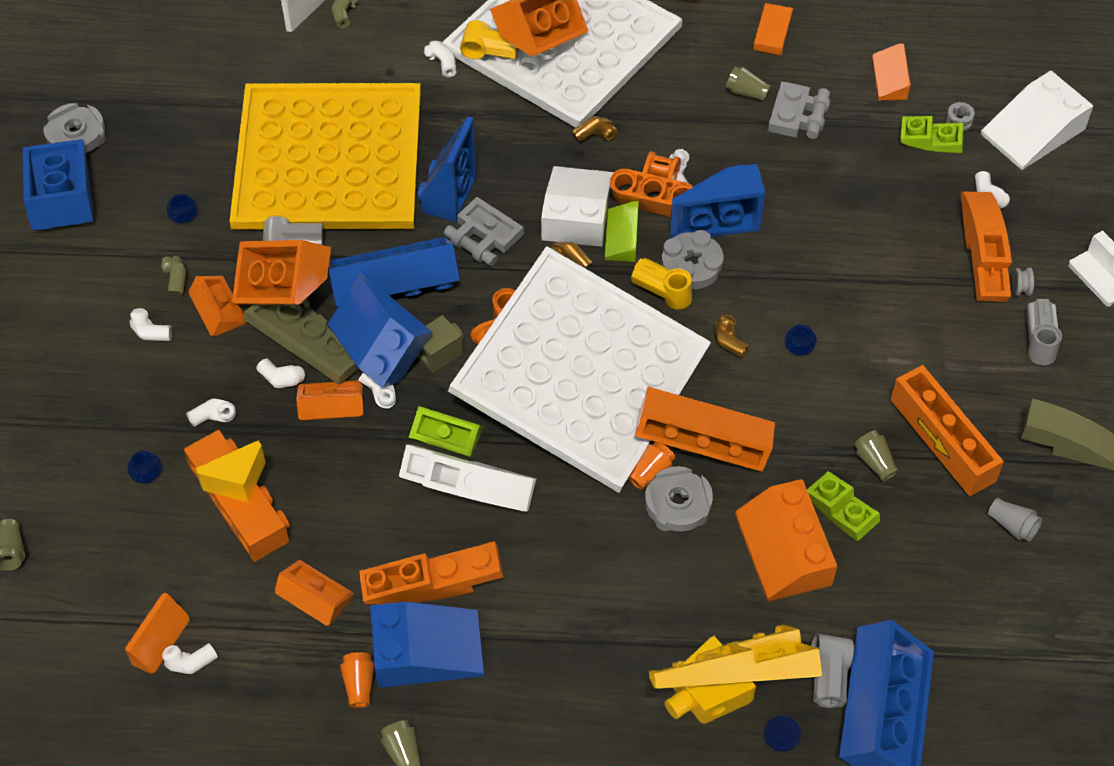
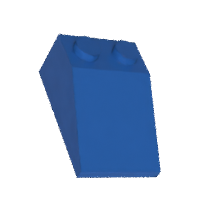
[418,116,477,222]
[23,139,93,230]
[669,164,765,239]
[328,273,433,388]
[370,602,484,688]

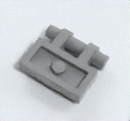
[768,81,830,139]
[443,197,524,267]

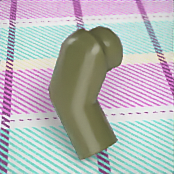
[331,0,358,29]
[162,255,186,295]

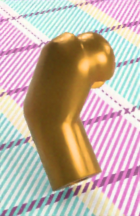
[551,242,593,269]

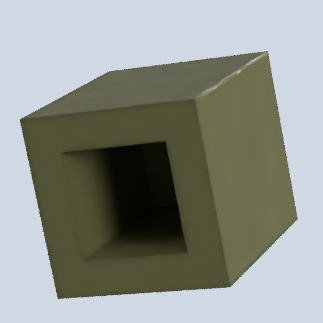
[417,315,464,373]

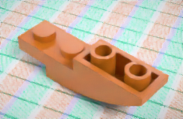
[961,191,1012,302]
[359,541,504,605]

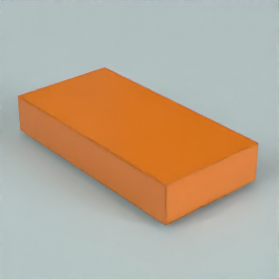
[753,3,793,55]

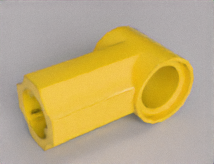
[460,20,519,59]
[631,258,692,310]

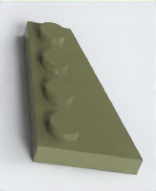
[244,299,359,385]

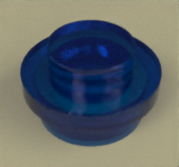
[167,194,198,223]
[784,324,817,355]
[127,451,162,483]
[764,716,801,752]

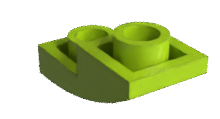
[901,116,964,153]
[807,471,880,542]

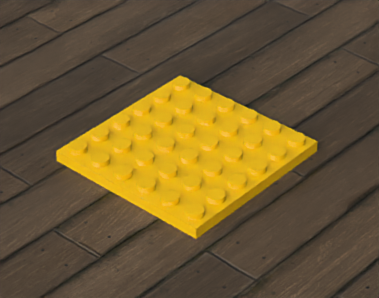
[230,83,421,229]

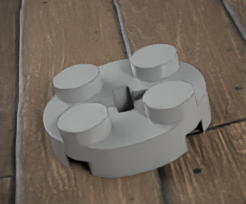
[43,103,106,153]
[661,230,724,289]
[645,466,713,531]

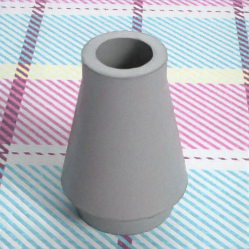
[988,498,1042,542]

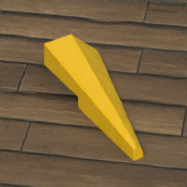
[649,625,822,689]

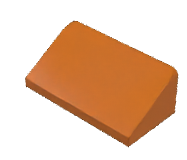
[872,43,910,100]
[189,276,246,336]
[296,380,364,420]
[275,560,354,626]
[125,593,190,674]

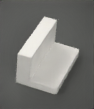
[1068,231,1114,307]

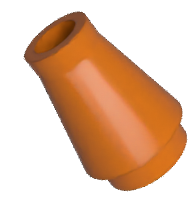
[628,442,676,490]
[340,652,375,708]

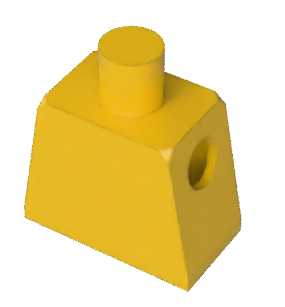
[664,636,756,724]

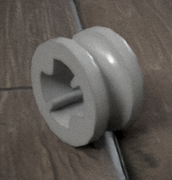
[946,102,975,131]
[1012,268,1034,296]

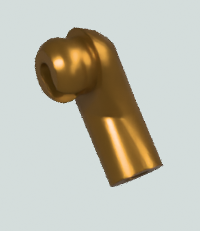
[572,116,618,142]
[714,314,750,359]

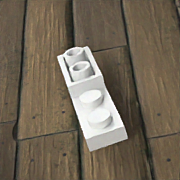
[399,445,536,512]

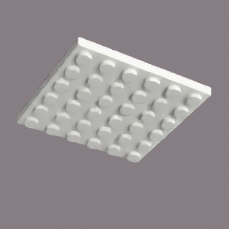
[442,0,682,128]
[448,246,711,493]

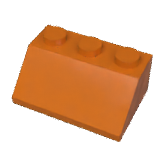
[490,0,589,57]
[232,240,331,305]
[735,479,837,602]

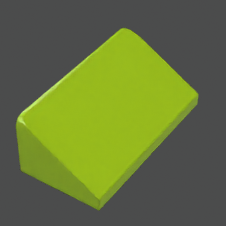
[605,201,639,262]
[409,406,484,457]

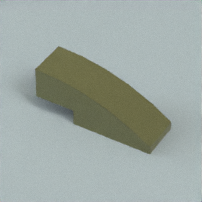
[1021,398,1114,470]

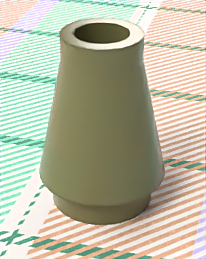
[725,66,771,101]
[854,430,899,482]
[0,519,25,571]
[380,720,421,766]

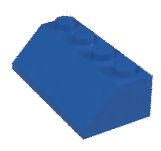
[328,237,460,306]
[839,620,934,766]

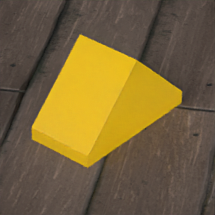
[195,440,266,502]

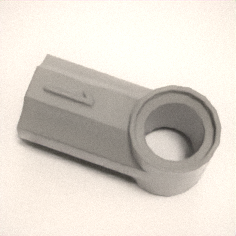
[263,216,325,245]
[1026,299,1062,366]
[811,633,854,708]

